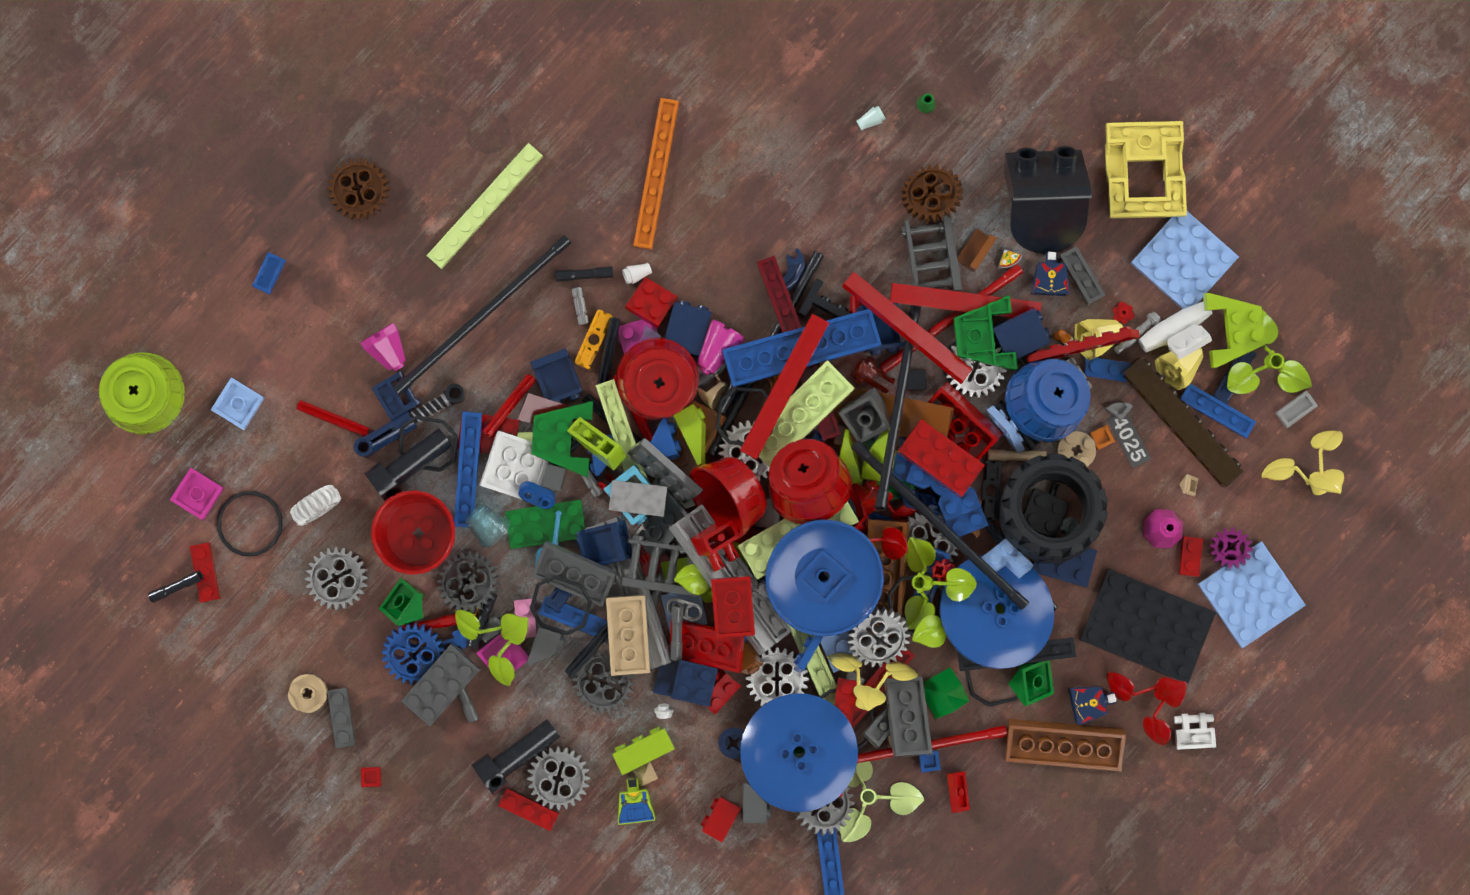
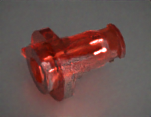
[850,356,895,394]

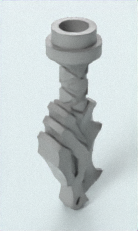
[1114,312,1161,354]

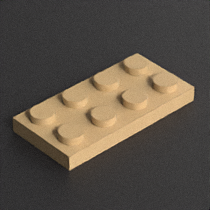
[606,595,650,676]

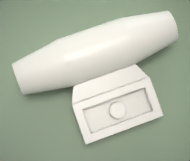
[1138,301,1212,359]

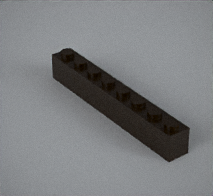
[1120,357,1243,487]

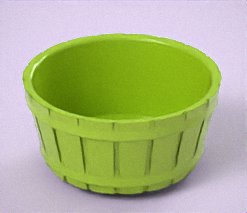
[99,353,185,435]

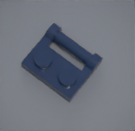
[372,371,421,421]

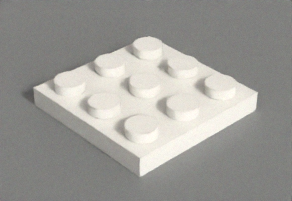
[480,431,548,499]

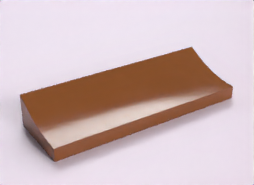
[834,387,954,437]
[866,519,910,637]
[1005,718,1126,771]

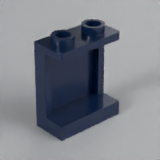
[665,300,712,358]
[856,302,905,356]
[993,307,1052,359]
[530,348,584,404]
[576,520,632,565]

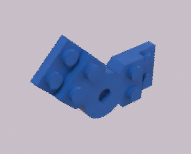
[893,439,988,537]

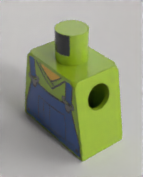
[618,778,656,825]

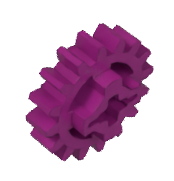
[1210,527,1253,570]

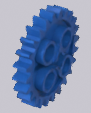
[382,622,445,685]

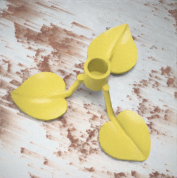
[1262,431,1344,495]
[827,652,918,711]

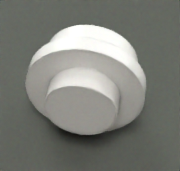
[654,703,674,719]

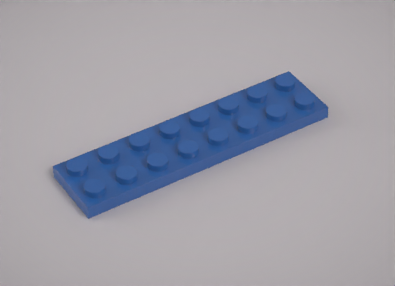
[722,309,882,388]

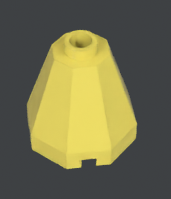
[1074,319,1123,360]
[1155,348,1203,390]

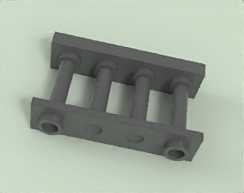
[901,215,962,292]
[620,535,699,597]

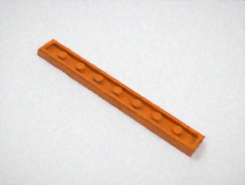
[633,98,679,250]

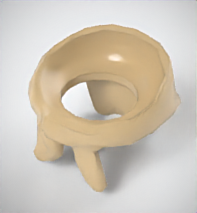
[697,374,728,409]

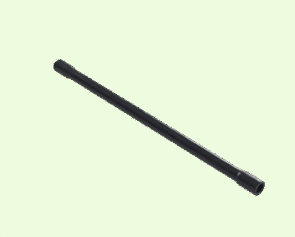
[393,235,571,395]
[708,251,824,457]
[874,305,922,511]
[851,440,1030,611]

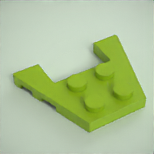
[1203,293,1266,368]

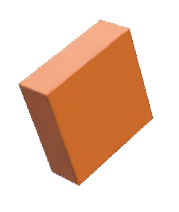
[1089,425,1115,450]

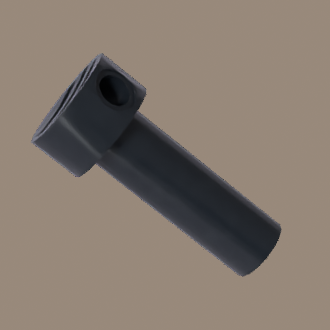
[364,428,453,501]
[471,719,560,796]

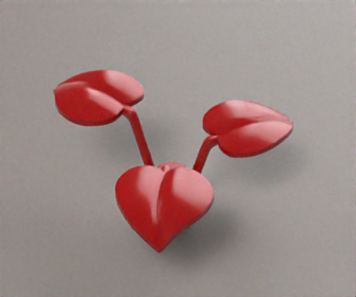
[858,481,918,536]
[851,483,908,560]
[1107,672,1186,745]

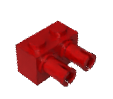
[691,519,740,571]

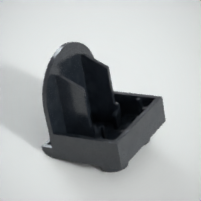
[1004,146,1092,253]

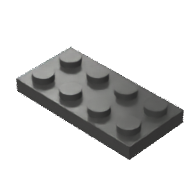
[627,438,703,504]
[532,541,617,607]
[401,643,481,726]
[884,677,933,757]

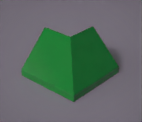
[379,578,426,626]
[1008,660,1054,706]
[923,667,969,720]

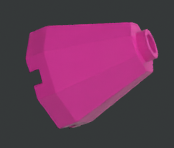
[360,322,406,371]
[1143,509,1183,548]

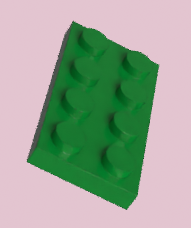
[505,500,586,549]

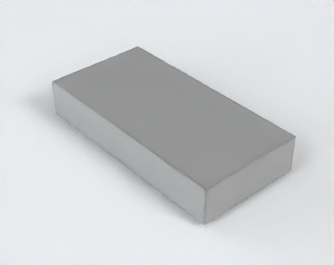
[1275,391,1318,428]

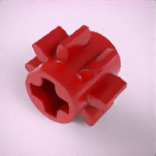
[931,559,955,582]

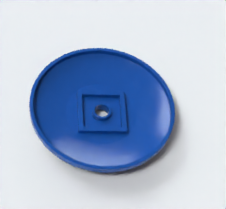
[765,520,884,636]
[940,554,1054,669]
[740,693,858,812]

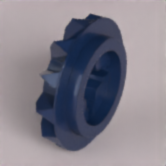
[718,727,744,759]

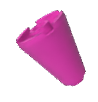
[697,320,744,376]

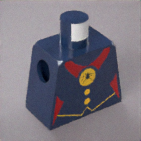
[1030,252,1069,297]
[1068,686,1116,725]

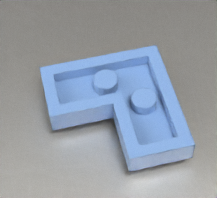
[987,406,1025,454]
[982,539,1033,579]

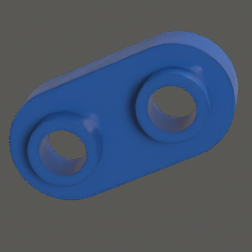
[518,481,555,509]

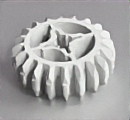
[290,485,341,526]

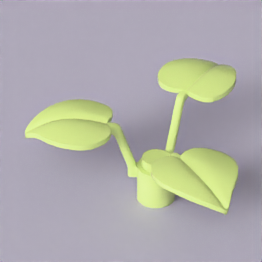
[839,761,924,842]

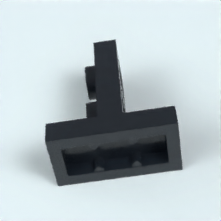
[799,279,850,318]

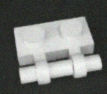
[1173,712,1216,750]

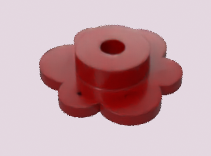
[1113,302,1134,324]

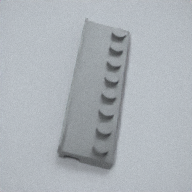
[669,504,792,655]
[585,515,673,675]

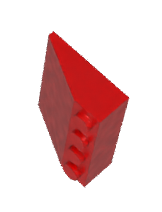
[928,382,1003,460]

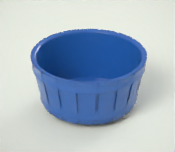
[1005,359,1090,442]

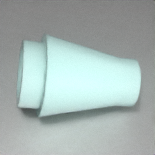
[857,106,886,130]

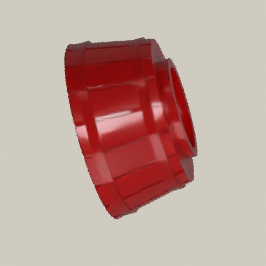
[616,338,699,420]
[769,439,852,524]
[689,457,767,542]
[371,490,456,575]

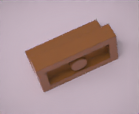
[957,228,997,273]

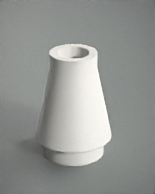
[622,263,652,284]

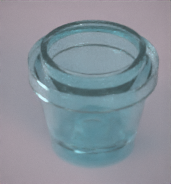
[465,503,510,548]

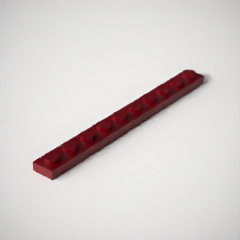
[757,255,841,441]

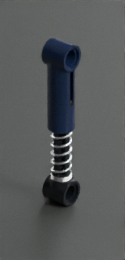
[353,383,466,457]

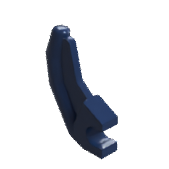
[783,248,805,290]

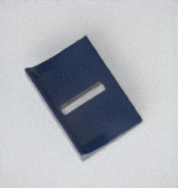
[896,488,941,516]

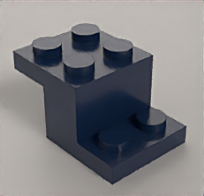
[653,660,718,707]

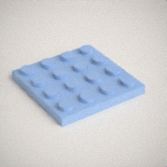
[1130,211,1239,309]
[1197,541,1306,648]

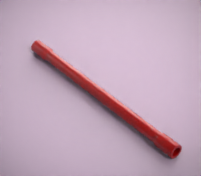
[879,264,1024,374]
[857,725,1008,764]

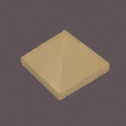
[1179,475,1198,497]
[633,762,658,787]

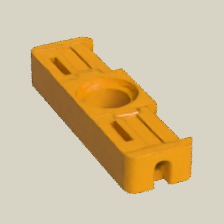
[575,310,613,370]

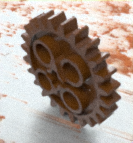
[327,158,390,220]
[901,164,964,224]

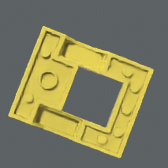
[1105,121,1187,218]

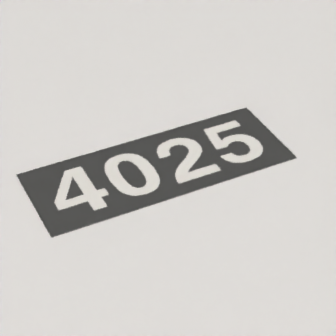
[1107,413,1151,468]

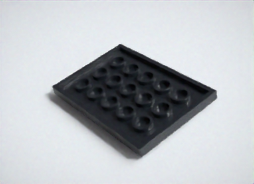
[1080,569,1216,684]

